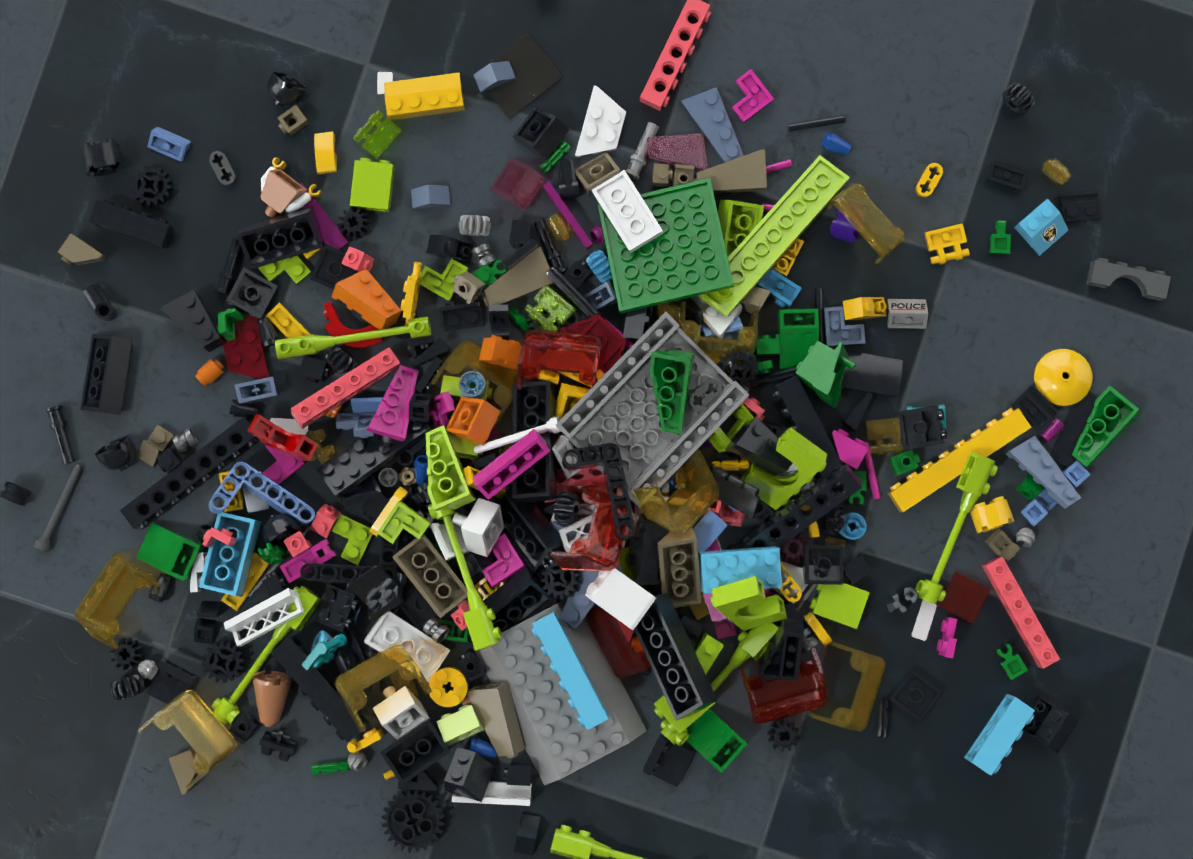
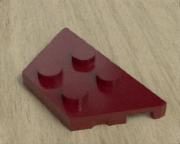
[222,314,270,379]
[560,314,627,374]

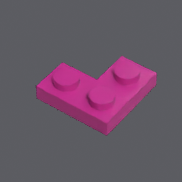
[732,69,774,123]
[430,391,455,429]
[263,445,305,485]
[482,534,525,588]
[937,617,957,658]

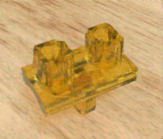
[305,429,336,465]

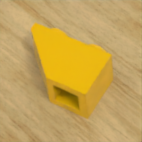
[843,297,887,320]

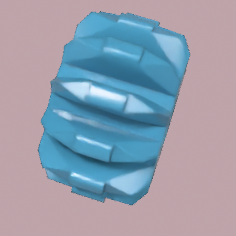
[586,250,612,283]

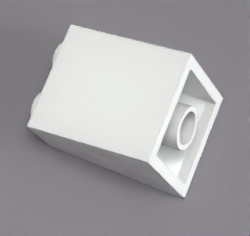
[585,563,656,630]

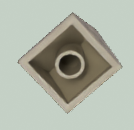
[575,152,621,196]

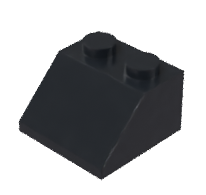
[513,107,569,160]
[444,747,495,802]

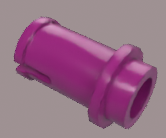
[1040,418,1065,443]

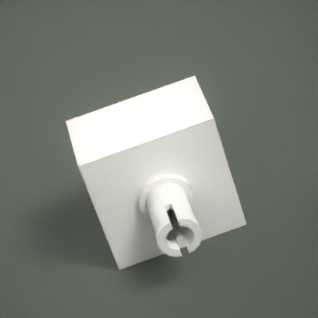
[452,498,504,557]
[373,686,430,740]

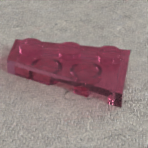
[647,133,708,171]

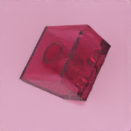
[490,158,546,211]

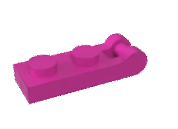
[279,539,337,583]

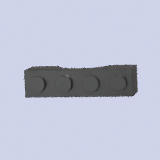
[1086,258,1171,301]

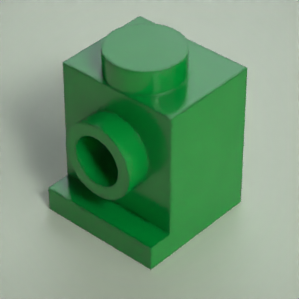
[752,334,780,356]
[888,450,920,476]

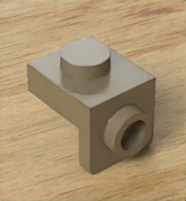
[985,528,1020,562]

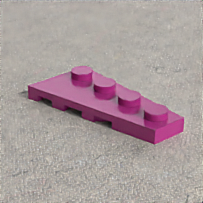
[366,365,418,442]

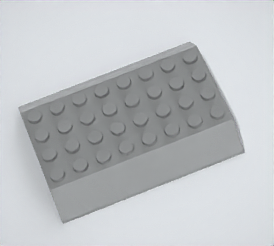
[555,312,749,508]
[473,598,647,785]

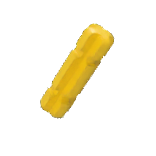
[712,459,749,471]

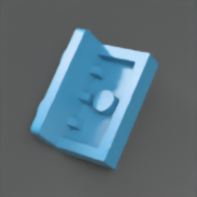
[757,268,802,308]

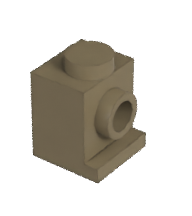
[278,105,310,136]
[652,163,673,188]
[673,164,694,186]
[452,271,485,304]

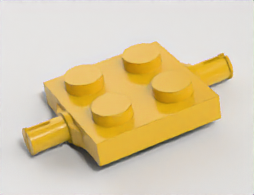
[401,262,422,326]

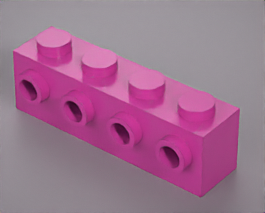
[473,429,550,500]

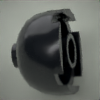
[267,71,307,107]
[95,436,135,471]
[263,514,303,547]

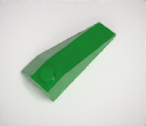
[649,350,695,434]
[1072,385,1142,468]

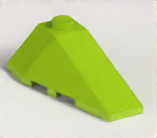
[718,200,764,257]
[426,425,476,511]

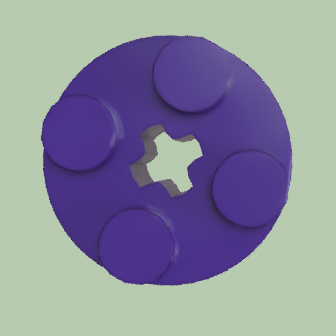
[830,200,866,244]

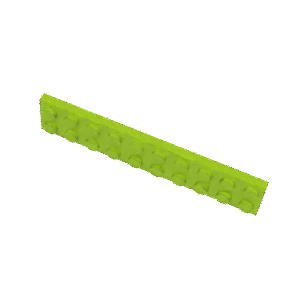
[698,155,850,318]

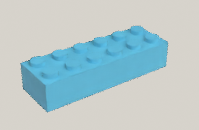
[531,611,609,730]

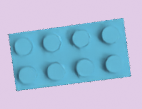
[199,512,261,597]
[698,546,782,594]
[964,694,1035,775]

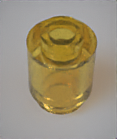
[1042,158,1071,185]
[546,213,573,242]

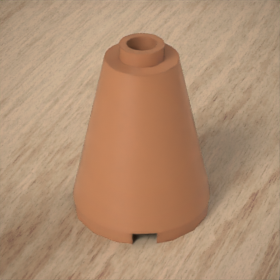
[253,671,292,727]

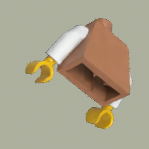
[260,157,322,218]

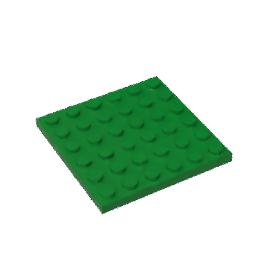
[598,178,734,314]

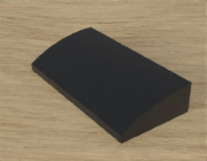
[832,348,903,398]

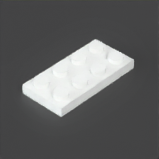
[592,170,663,253]
[364,611,450,683]

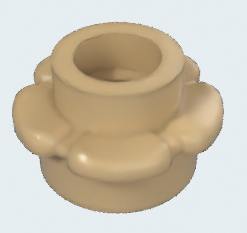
[399,467,416,486]

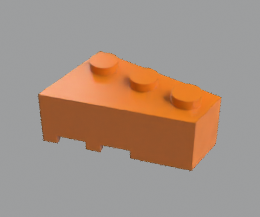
[331,269,401,330]
[479,335,543,374]

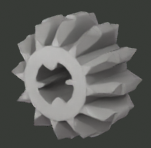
[459,215,491,236]

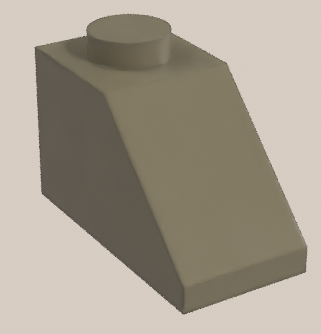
[58,233,107,266]
[740,287,770,317]
[169,748,202,795]

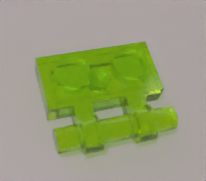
[353,110,402,159]
[525,285,575,334]

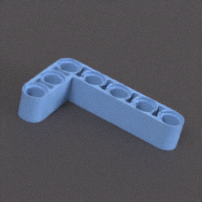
[208,462,315,526]

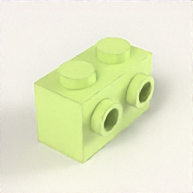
[436,705,485,746]

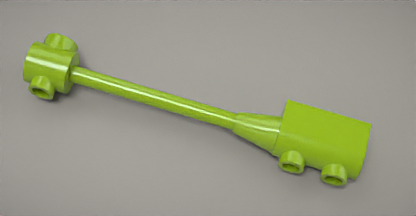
[275,316,431,360]
[915,451,997,604]
[428,504,502,651]
[211,586,322,725]
[660,623,778,746]
[550,825,646,859]

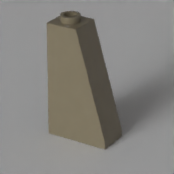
[693,149,767,194]
[482,247,555,307]
[467,682,525,758]

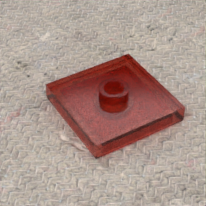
[937,571,990,624]

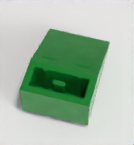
[777,309,819,370]
[136,522,205,581]
[686,708,747,773]

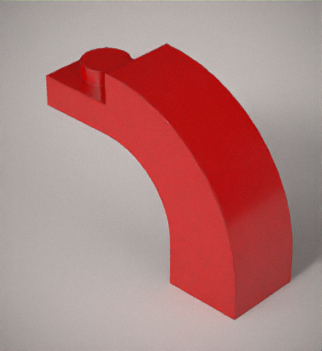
[323,301,384,349]
[247,414,319,461]

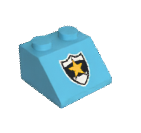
[1014,199,1068,256]

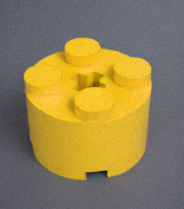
[970,496,1015,534]
[428,666,469,707]

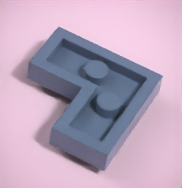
[823,307,865,346]
[336,412,375,438]

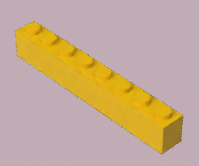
[887,408,1032,513]

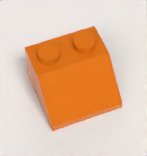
[446,397,500,446]

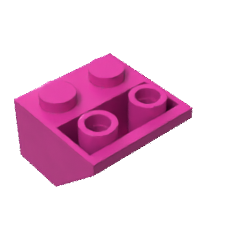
[831,429,868,470]

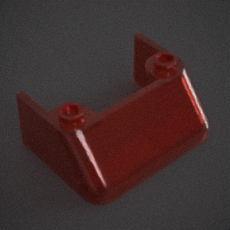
[517,330,602,390]
[550,485,626,571]
[586,605,651,679]
[740,648,828,724]

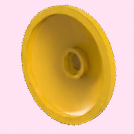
[1034,349,1093,406]

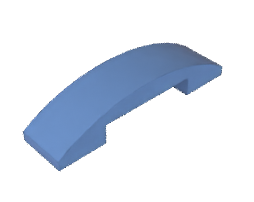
[1020,460,1091,526]

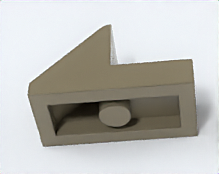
[137,425,175,467]

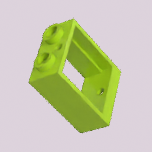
[708,403,754,452]

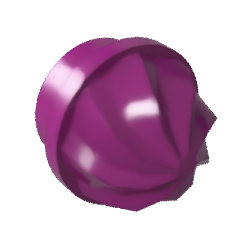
[590,225,605,244]

